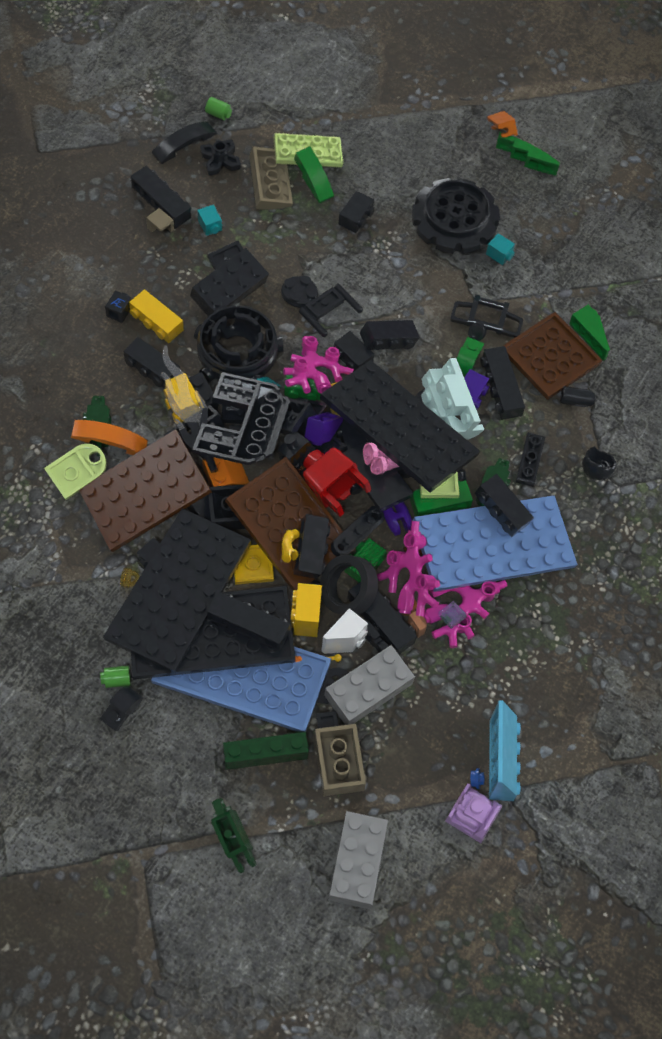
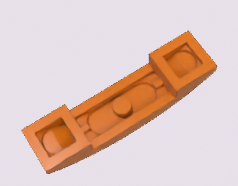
[71,420,148,455]

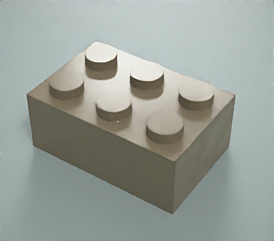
[314,724,366,796]

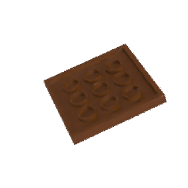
[503,312,602,400]

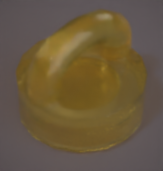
[120,567,140,588]

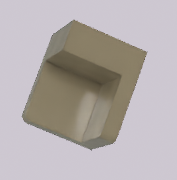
[146,208,174,232]

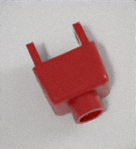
[303,447,372,517]

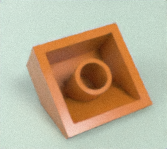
[202,457,249,487]

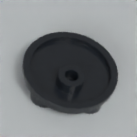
[281,275,318,308]

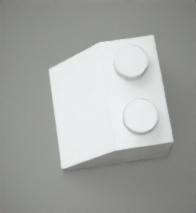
[321,609,368,654]

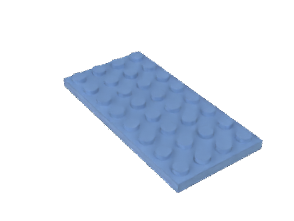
[413,496,578,592]
[151,647,331,733]

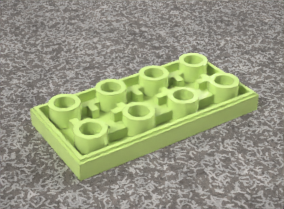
[274,133,343,167]

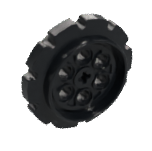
[412,178,500,254]

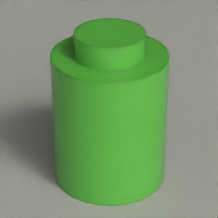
[205,97,232,120]
[100,665,131,688]

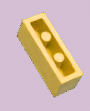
[129,289,184,343]

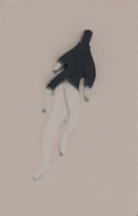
[161,345,218,473]

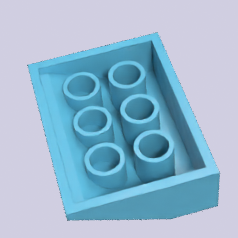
[489,700,520,801]

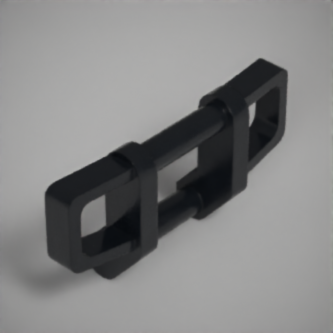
[450,294,523,338]

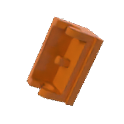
[487,111,518,137]

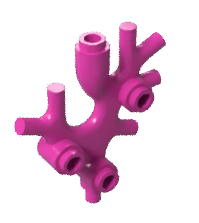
[283,336,354,394]
[377,521,440,616]
[423,580,507,648]

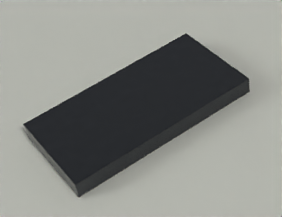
[343,441,413,513]

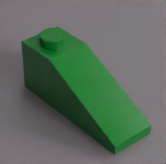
[569,304,610,361]

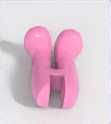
[363,442,399,475]

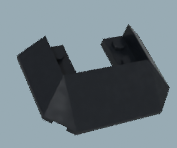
[192,372,290,465]

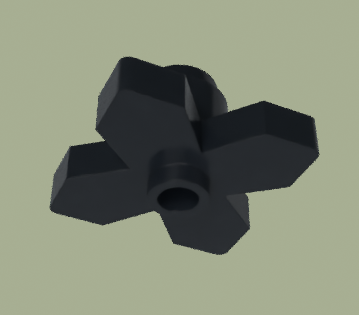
[200,139,241,176]

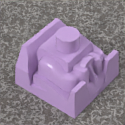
[445,784,502,843]

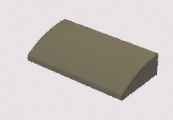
[249,147,293,210]

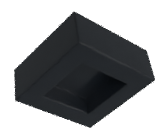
[316,711,339,729]

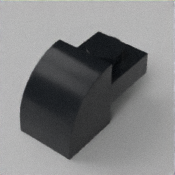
[100,686,144,731]

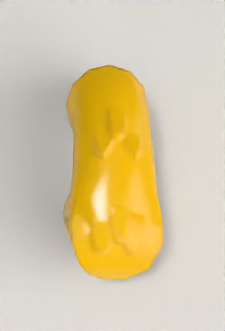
[281,529,300,563]

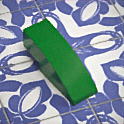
[294,146,334,204]

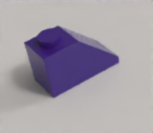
[305,412,343,446]

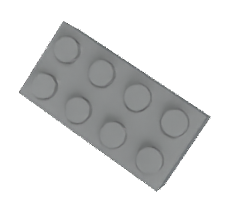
[324,645,415,725]
[328,811,388,910]

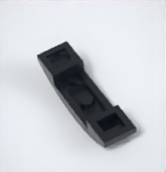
[152,122,217,164]

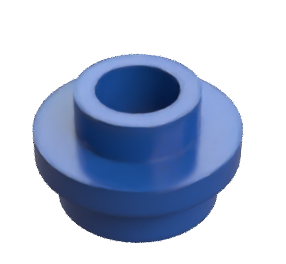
[471,768,485,789]

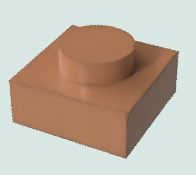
[408,611,427,638]

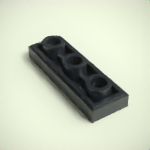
[516,433,545,487]

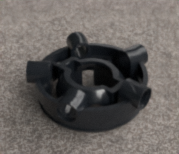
[194,306,284,383]

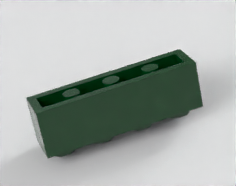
[223,732,309,770]

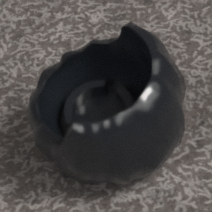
[582,446,617,480]

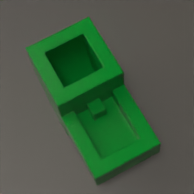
[456,337,484,377]

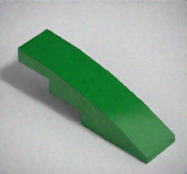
[496,132,560,176]

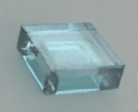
[438,601,467,629]

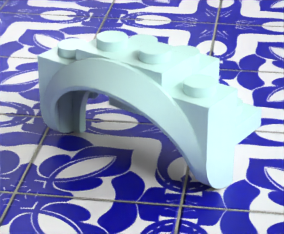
[421,358,484,440]

